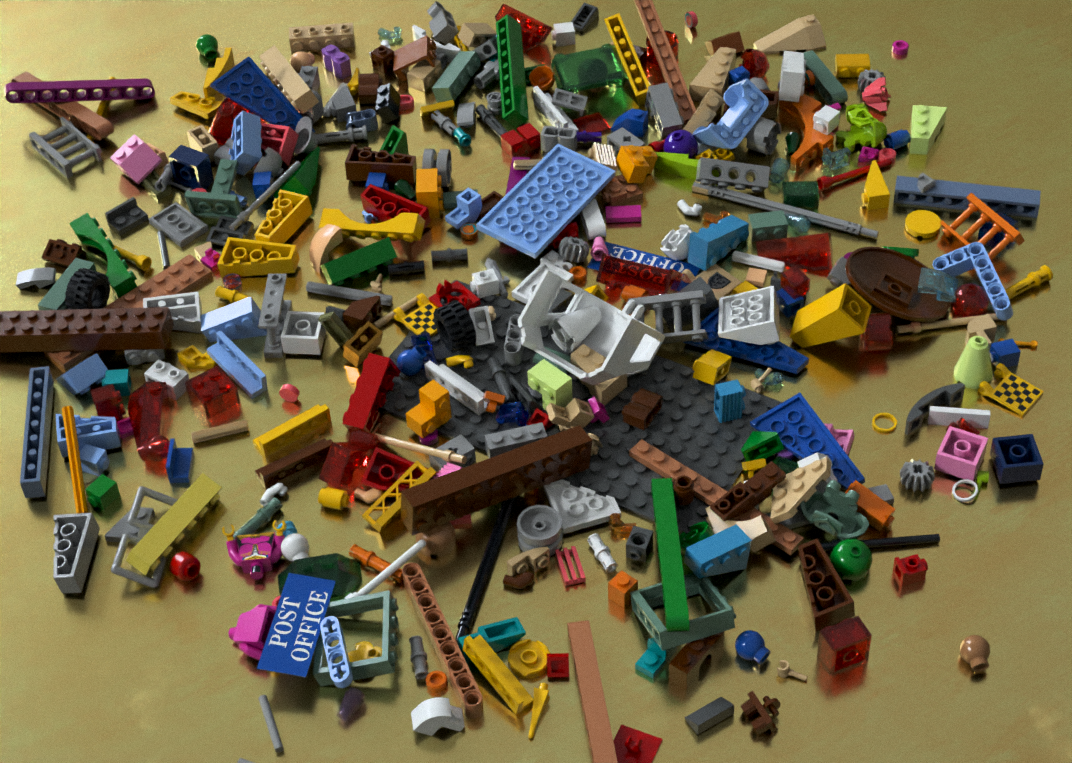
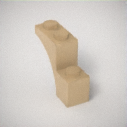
[682,89,724,134]
[705,506,776,552]

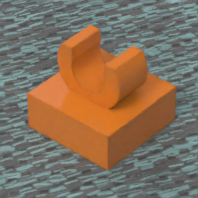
[483,391,505,413]

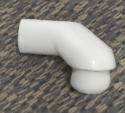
[677,199,702,216]
[260,483,288,506]

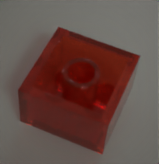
[185,365,240,419]
[817,616,872,676]

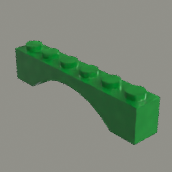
[69,213,137,298]

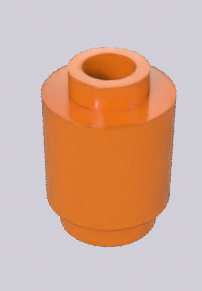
[621,285,650,303]

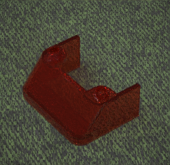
[596,253,683,296]

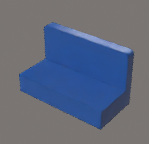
[166,438,194,483]

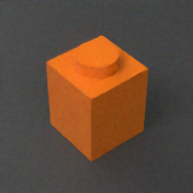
[608,570,638,609]

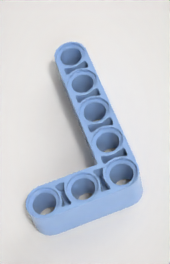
[932,242,1013,321]

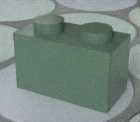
[748,210,788,242]

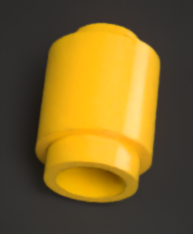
[318,487,350,511]

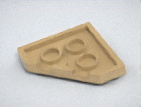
[770,457,831,524]

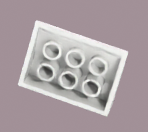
[718,286,780,345]

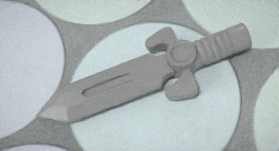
[485,258,510,298]

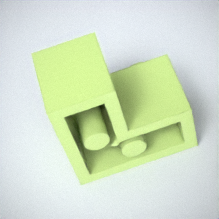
[527,359,573,412]

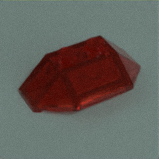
[495,3,553,52]

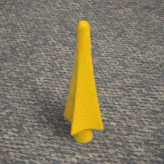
[348,67,359,95]
[528,683,550,739]

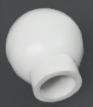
[281,533,310,567]

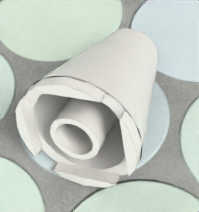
[548,306,601,353]

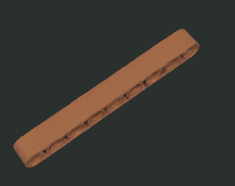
[11,71,114,141]
[402,562,484,719]
[567,620,618,763]

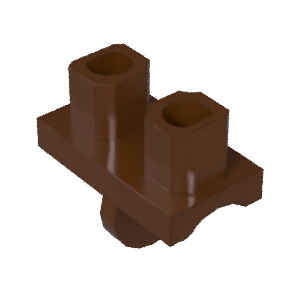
[741,690,781,734]

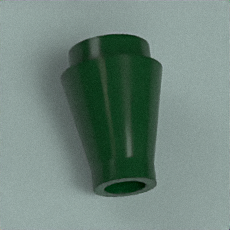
[785,132,802,158]
[394,179,417,202]

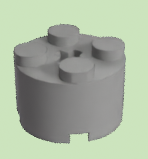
[745,116,781,155]

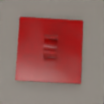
[613,724,663,763]

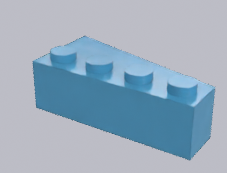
[688,215,749,271]

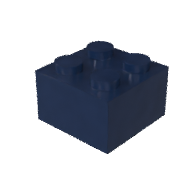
[169,145,214,189]
[990,434,1044,484]

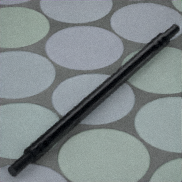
[455,496,517,642]

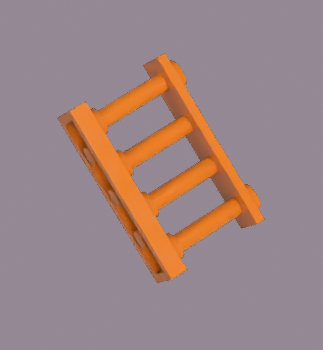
[940,193,1025,268]

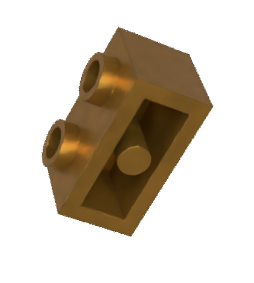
[343,321,383,367]

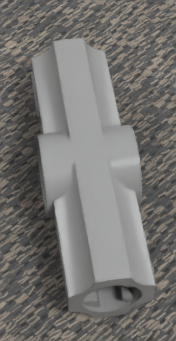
[473,59,500,89]

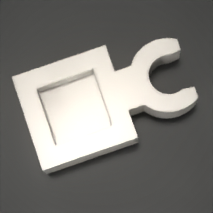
[540,250,573,271]

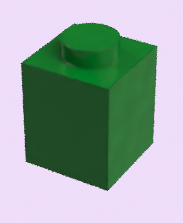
[85,474,120,510]

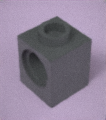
[626,526,653,562]

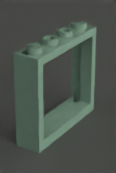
[630,573,736,651]
[313,590,399,686]

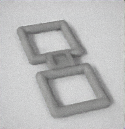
[111,486,178,588]

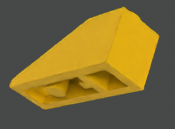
[861,160,890,210]

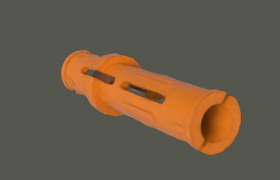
[349,544,404,583]

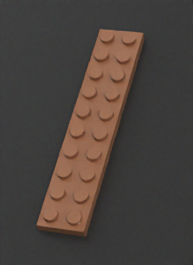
[45,254,213,369]

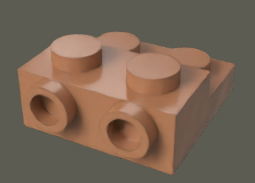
[600,174,643,206]

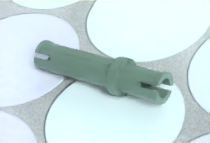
[233,497,283,539]

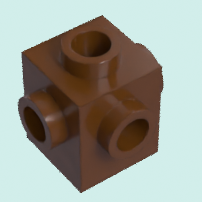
[371,45,394,74]

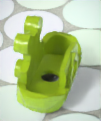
[836,103,887,152]

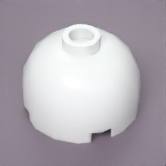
[660,224,693,260]

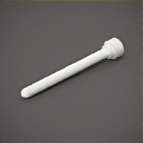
[344,539,426,599]

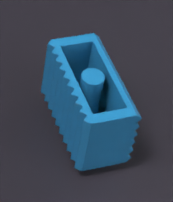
[714,379,746,423]

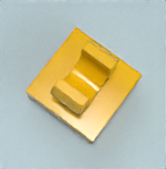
[741,459,767,479]

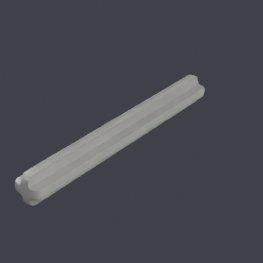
[306,281,393,306]

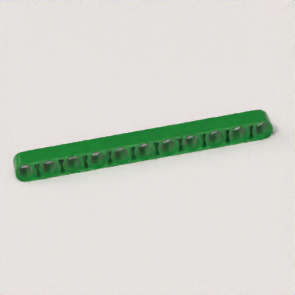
[651,478,689,632]

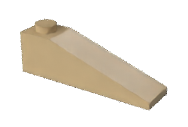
[754,14,826,54]

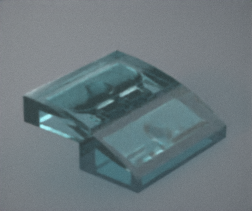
[918,267,958,302]

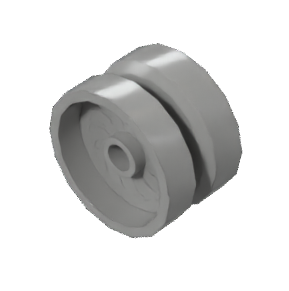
[422,149,452,187]
[517,505,563,556]

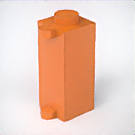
[845,480,896,532]

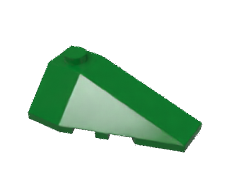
[273,146,320,198]

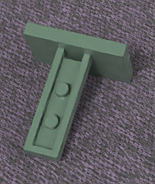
[184,159,242,219]

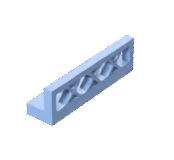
[207,330,268,399]

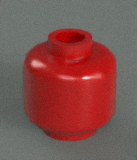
[170,551,201,582]

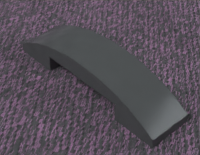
[905,383,965,436]

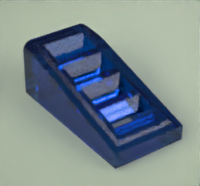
[411,333,437,369]

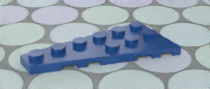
[210,56,315,133]
[683,307,809,374]
[750,393,865,490]

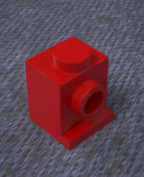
[893,554,928,587]

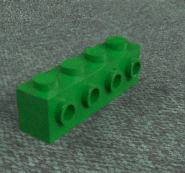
[320,237,397,286]

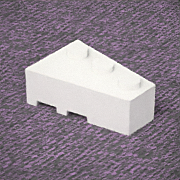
[143,292,203,334]

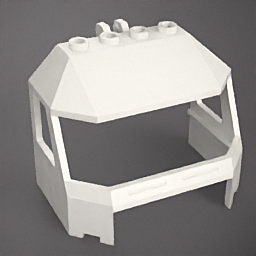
[518,270,666,385]

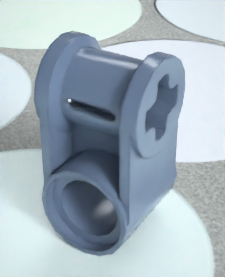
[345,109,378,132]

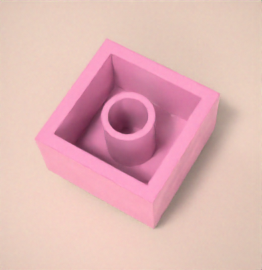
[934,426,988,481]

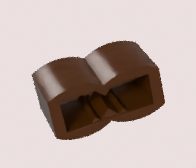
[358,73,383,104]
[622,388,663,430]

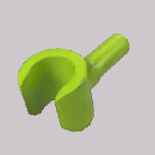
[973,470,989,496]

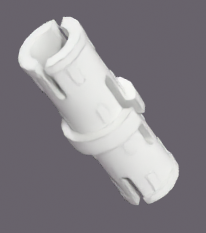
[587,533,618,573]

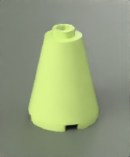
[953,336,993,389]

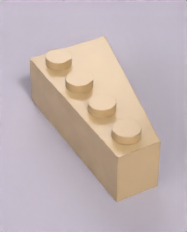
[689,47,736,102]

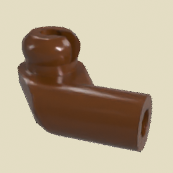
[503,571,535,589]

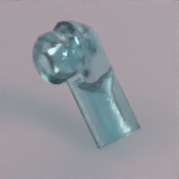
[754,368,784,386]

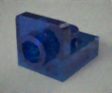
[495,402,529,427]

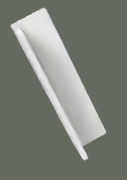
[424,361,488,415]

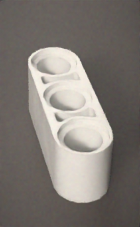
[579,198,606,240]

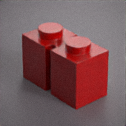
[501,123,541,158]

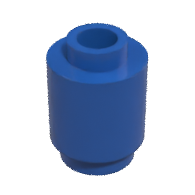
[884,129,911,150]

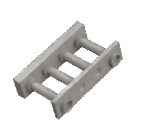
[28,117,102,179]
[258,274,292,358]
[629,290,708,344]

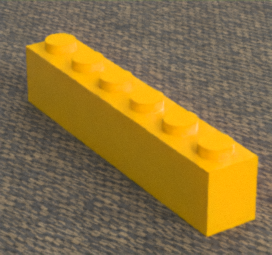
[604,13,650,106]

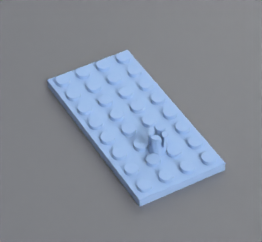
[476,144,616,258]

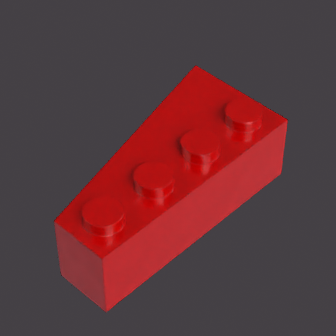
[360,184,431,245]
[342,353,401,435]

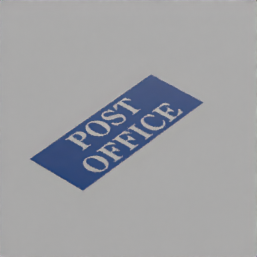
[587,242,700,291]
[257,573,336,677]

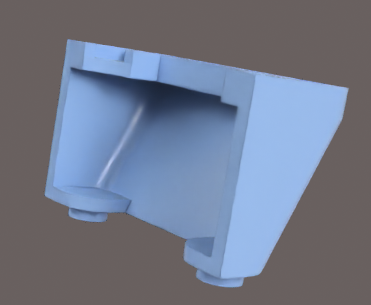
[693,78,769,150]

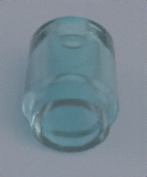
[769,158,790,183]

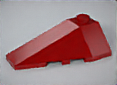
[361,447,439,492]

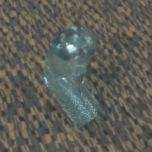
[378,27,402,39]

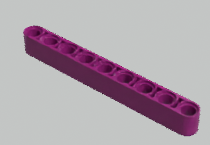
[4,78,155,103]

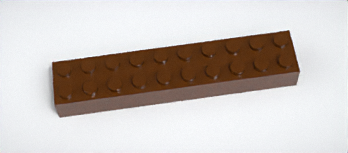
[0,307,174,352]
[401,425,592,536]

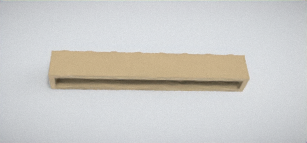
[259,45,319,113]

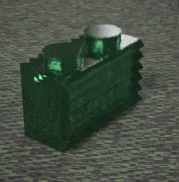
[782,181,819,208]

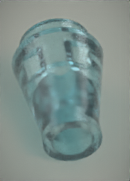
[785,213,811,233]

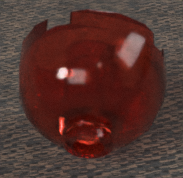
[739,48,770,79]
[950,283,989,318]

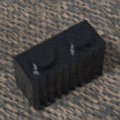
[375,83,401,123]

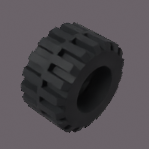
[65,268,110,310]
[434,300,476,353]

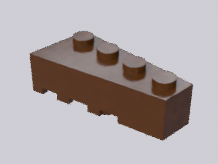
[345,144,417,184]
[798,539,855,632]

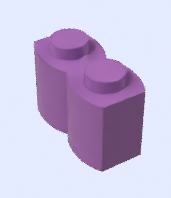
[321,44,352,79]

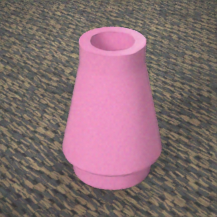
[590,237,608,261]

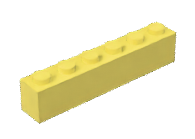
[126,473,222,576]

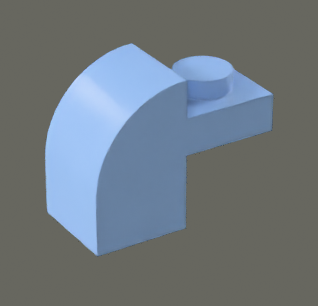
[445,187,482,229]

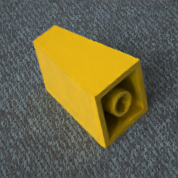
[789,283,872,348]

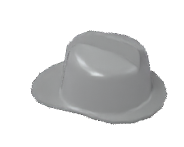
[294,116,318,154]

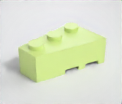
[910,105,947,155]

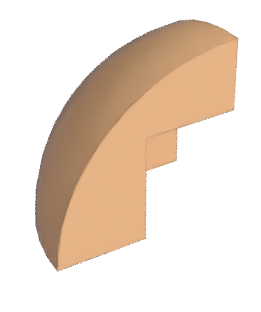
[309,224,343,274]

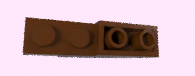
[710,461,786,521]

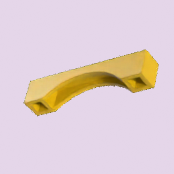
[318,208,425,242]

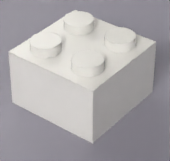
[281,311,326,355]

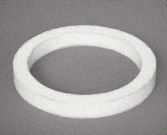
[952,479,978,502]

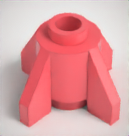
[862,77,891,112]

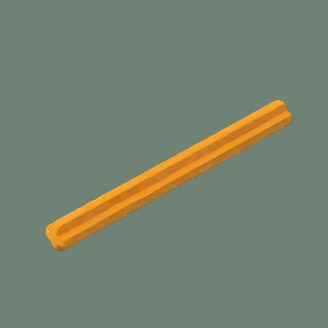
[62,406,88,513]

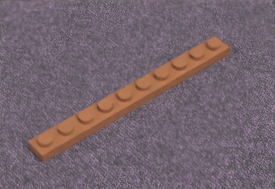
[634,0,696,124]
[629,439,804,555]

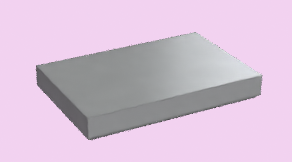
[149,202,209,248]

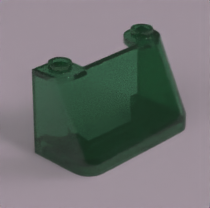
[551,44,627,94]

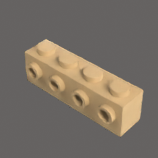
[289,22,355,52]

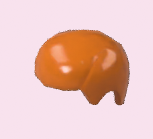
[529,66,555,92]

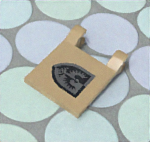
[681,264,742,302]

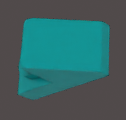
[635,638,677,679]

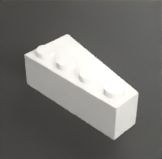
[779,51,806,102]

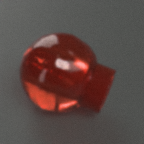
[138,435,170,462]

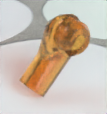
[703,210,730,224]
[608,513,636,534]

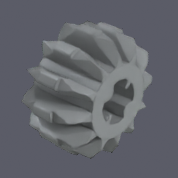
[857,68,886,92]
[558,236,590,263]
[900,459,935,492]

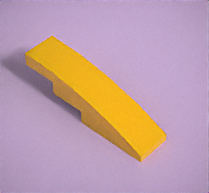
[203,48,234,98]

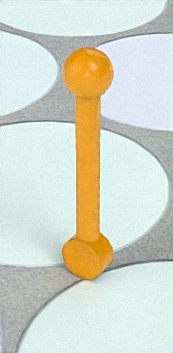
[997,338,1038,348]

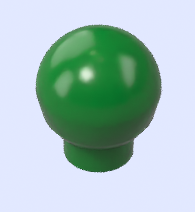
[196,34,218,60]

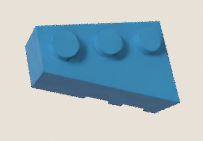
[684,524,752,578]

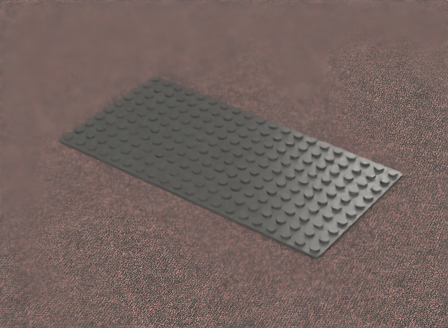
[379,280,783,534]

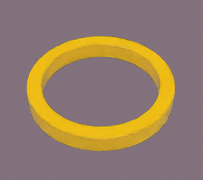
[872,413,897,433]

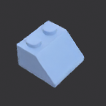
[56,353,108,395]

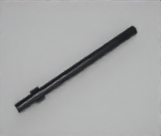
[820,534,940,551]

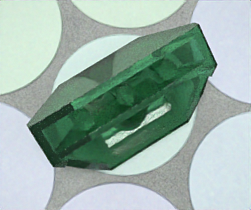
[278,553,362,598]

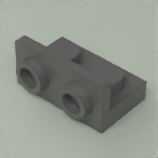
[105,197,149,236]

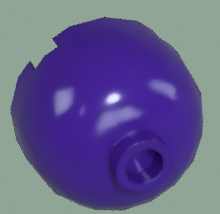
[664,130,699,159]

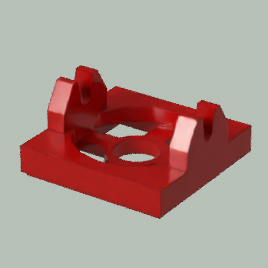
[429,280,481,311]

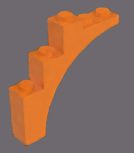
[779,94,834,172]

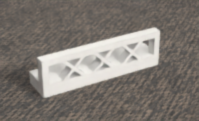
[533,86,579,132]

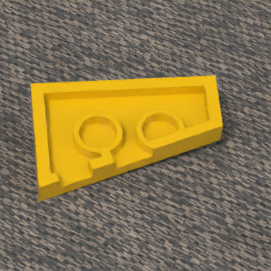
[170,91,230,119]

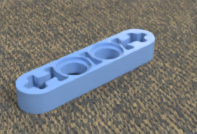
[320,616,353,688]

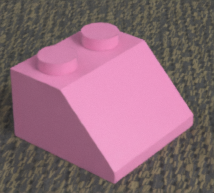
[110,134,163,185]

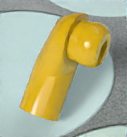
[446,355,474,369]

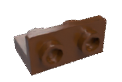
[41,239,86,267]

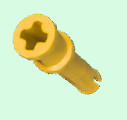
[1005,265,1053,300]

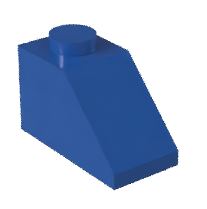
[611,108,648,138]

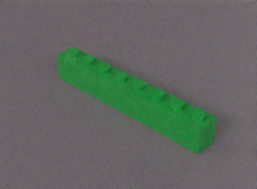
[496,14,529,128]

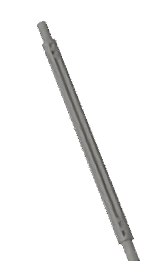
[693,182,879,238]

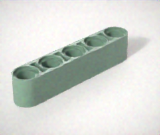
[803,50,848,105]

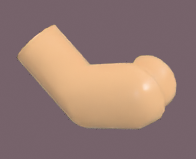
[354,488,385,503]

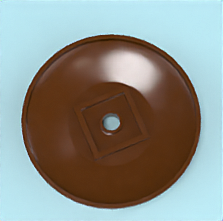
[845,247,951,322]

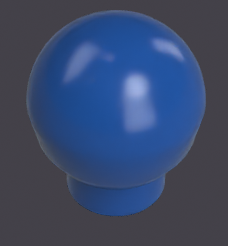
[397,345,427,376]
[735,630,771,664]

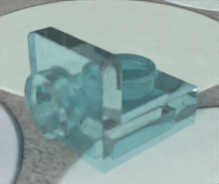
[822,147,851,171]

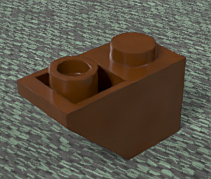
[343,296,382,331]

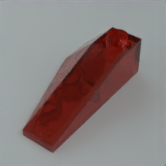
[756,233,833,271]
[127,382,169,454]

